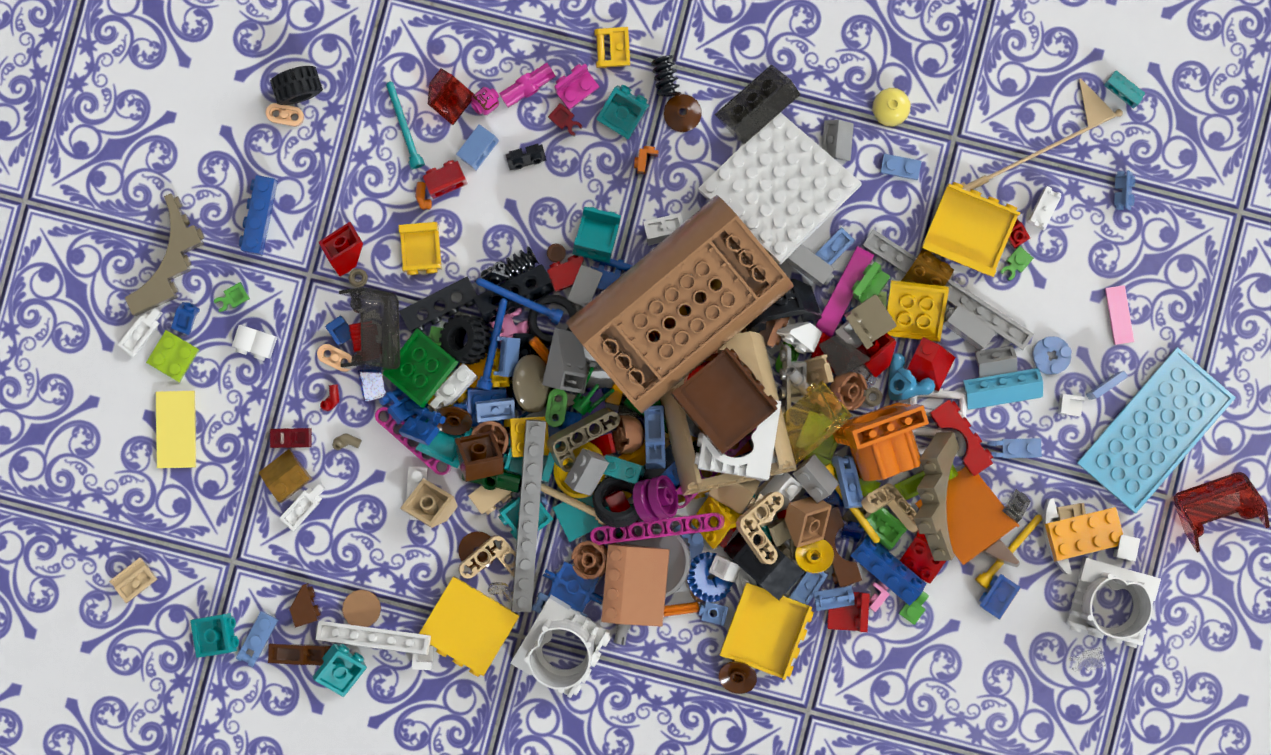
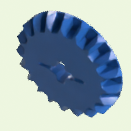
[687,552,733,602]

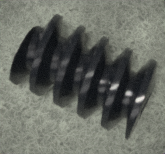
[651,55,681,97]
[500,246,540,282]

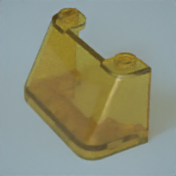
[783,381,853,464]

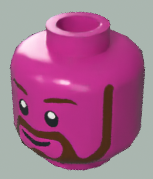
[471,87,499,115]

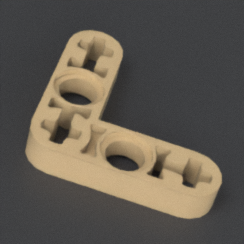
[861,483,918,533]
[736,492,784,564]
[458,535,516,579]

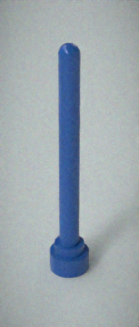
[476,278,564,325]
[476,298,507,391]

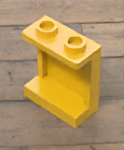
[399,222,442,275]

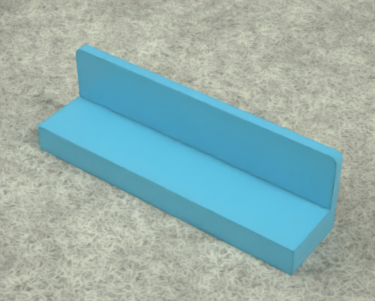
[963,368,1043,410]

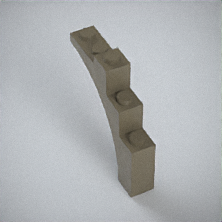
[124,193,205,316]
[914,432,959,561]

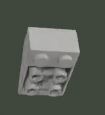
[542,328,588,394]

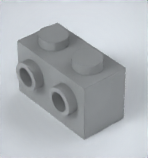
[564,448,609,496]
[793,454,839,503]

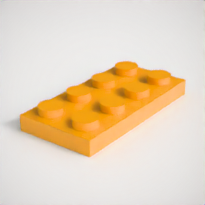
[1045,507,1123,562]

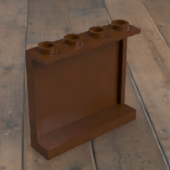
[671,347,778,456]

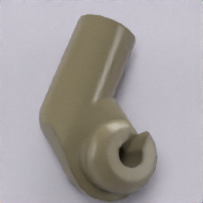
[332,433,362,450]

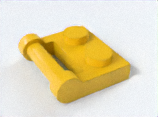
[594,27,630,68]

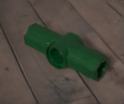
[462,472,522,493]

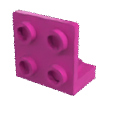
[554,64,600,110]

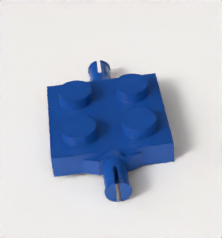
[453,387,517,427]
[543,561,603,613]

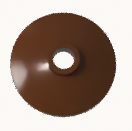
[664,94,702,132]
[436,406,472,435]
[458,531,496,569]
[719,661,757,694]

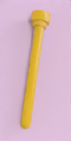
[825,463,880,543]
[975,514,1042,589]

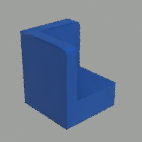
[325,315,351,346]

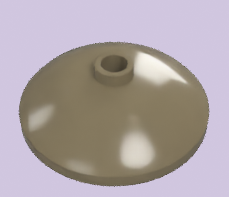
[513,355,553,413]

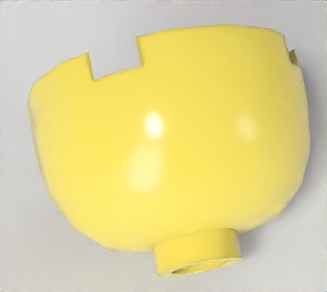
[872,88,911,127]

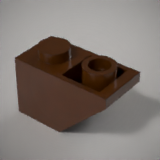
[290,583,321,628]

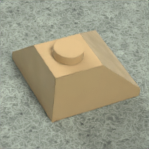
[401,478,458,528]

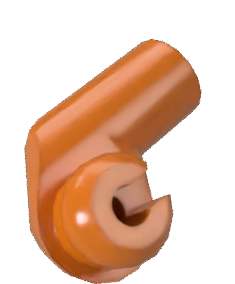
[415,182,432,210]

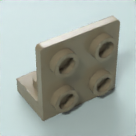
[844,294,896,349]

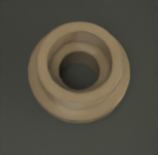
[348,268,368,288]
[863,387,883,407]

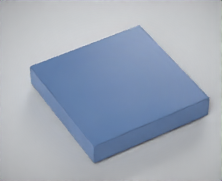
[1086,371,1128,400]

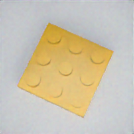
[886,280,949,342]

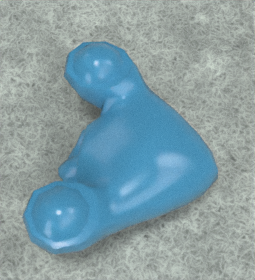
[888,353,935,401]

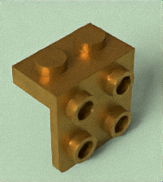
[901,249,954,286]

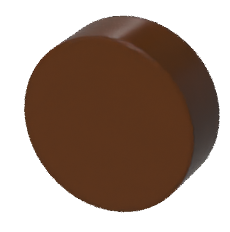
[547,243,566,263]

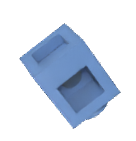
[699,602,729,626]

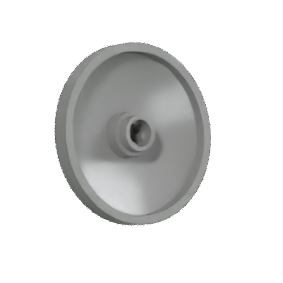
[618,523,691,598]

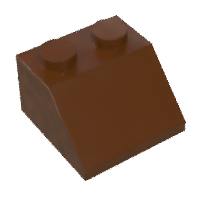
[455,431,503,482]

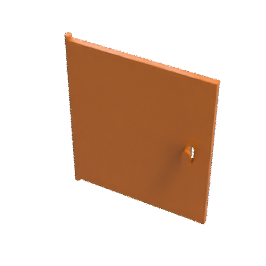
[915,467,1020,565]

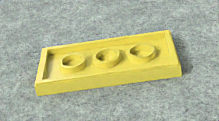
[156,391,196,468]

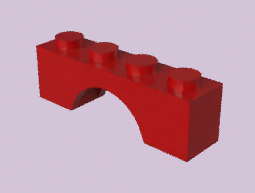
[929,400,993,476]

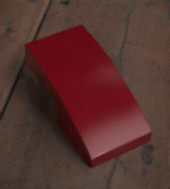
[270,428,312,448]

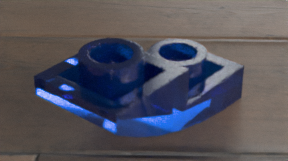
[838,521,864,543]

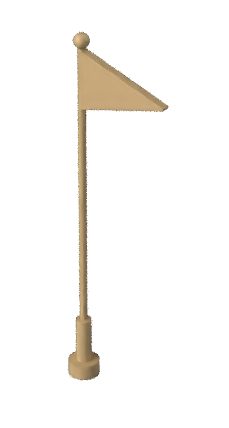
[960,78,1123,192]

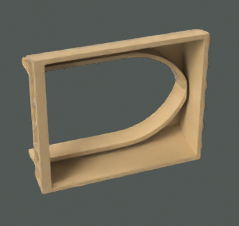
[660,331,797,496]

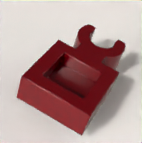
[548,103,582,137]

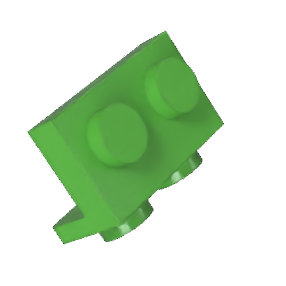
[852,261,890,303]
[860,507,907,550]

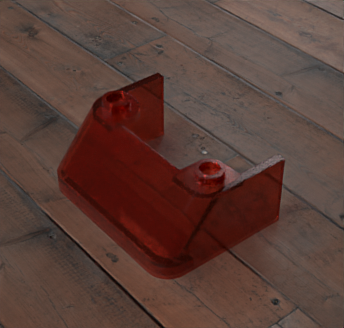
[1174,472,1270,553]

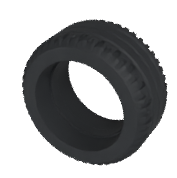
[528,294,577,345]
[592,477,640,528]

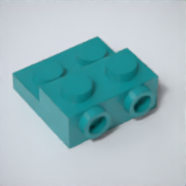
[596,85,650,140]
[498,496,554,540]
[190,613,239,658]
[313,644,367,697]

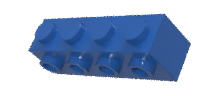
[239,175,278,256]
[851,534,927,606]

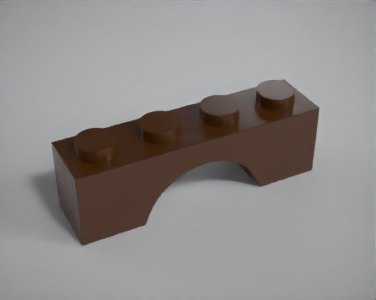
[824,507,862,588]

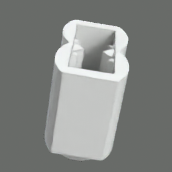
[232,325,277,361]

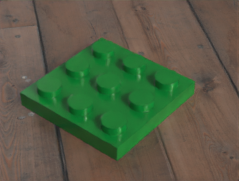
[382,328,459,408]

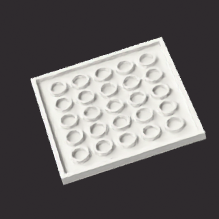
[698,111,862,264]

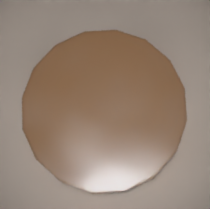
[342,589,381,627]

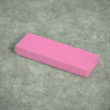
[1105,285,1134,345]

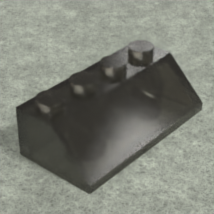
[715,64,801,145]

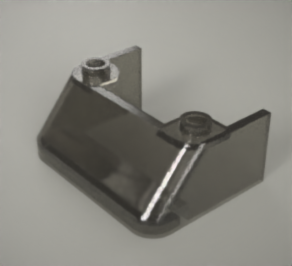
[339,287,400,370]

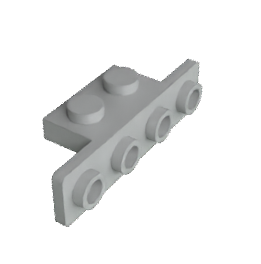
[779,344,807,422]

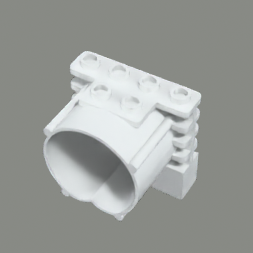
[694,400,781,481]
[1066,557,1161,648]
[510,595,611,698]

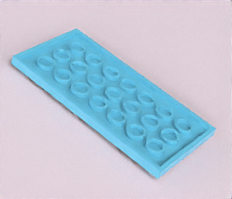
[1077,347,1236,514]

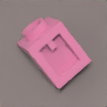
[869,581,890,612]

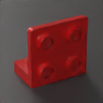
[899,530,946,584]
[827,592,870,633]

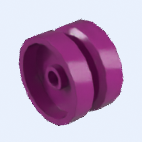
[633,475,678,523]

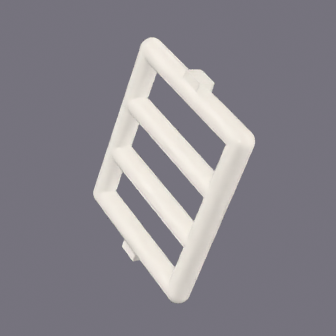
[909,388,967,457]

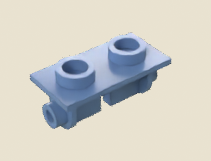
[1114,170,1135,211]
[813,586,855,611]

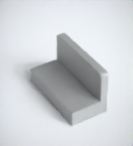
[822,120,854,161]
[567,264,602,306]
[975,345,1017,378]

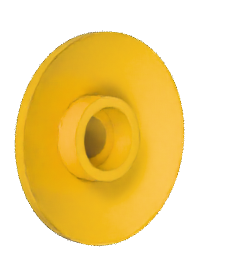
[795,540,834,573]

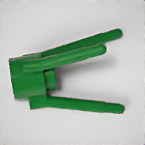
[572,367,615,415]

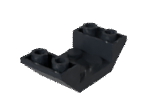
[745,279,822,332]
[723,529,805,600]

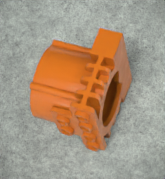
[831,402,929,481]

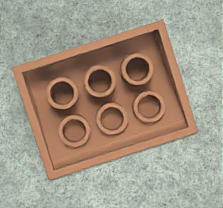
[601,543,670,627]

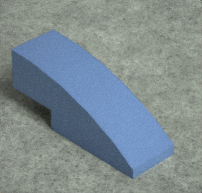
[644,406,665,469]

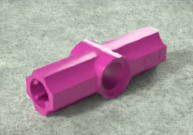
[499,63,556,108]

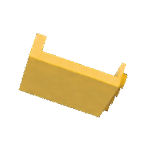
[921,182,1020,277]
[419,576,520,677]
[719,582,814,680]

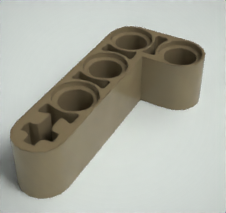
[547,408,620,472]

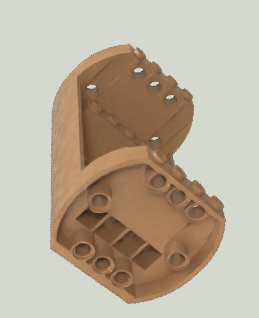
[566,195,794,413]

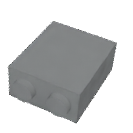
[785,244,835,287]
[943,305,996,351]

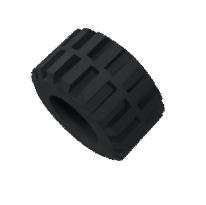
[270,66,323,105]
[439,314,492,364]

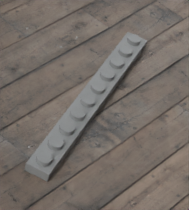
[862,229,1034,350]
[511,420,546,612]

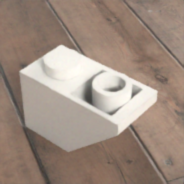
[777,323,822,354]

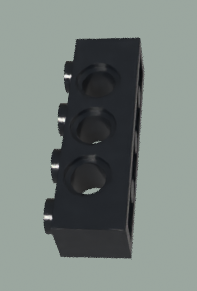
[473,264,555,324]
[399,276,477,333]

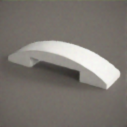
[1043,498,1072,574]

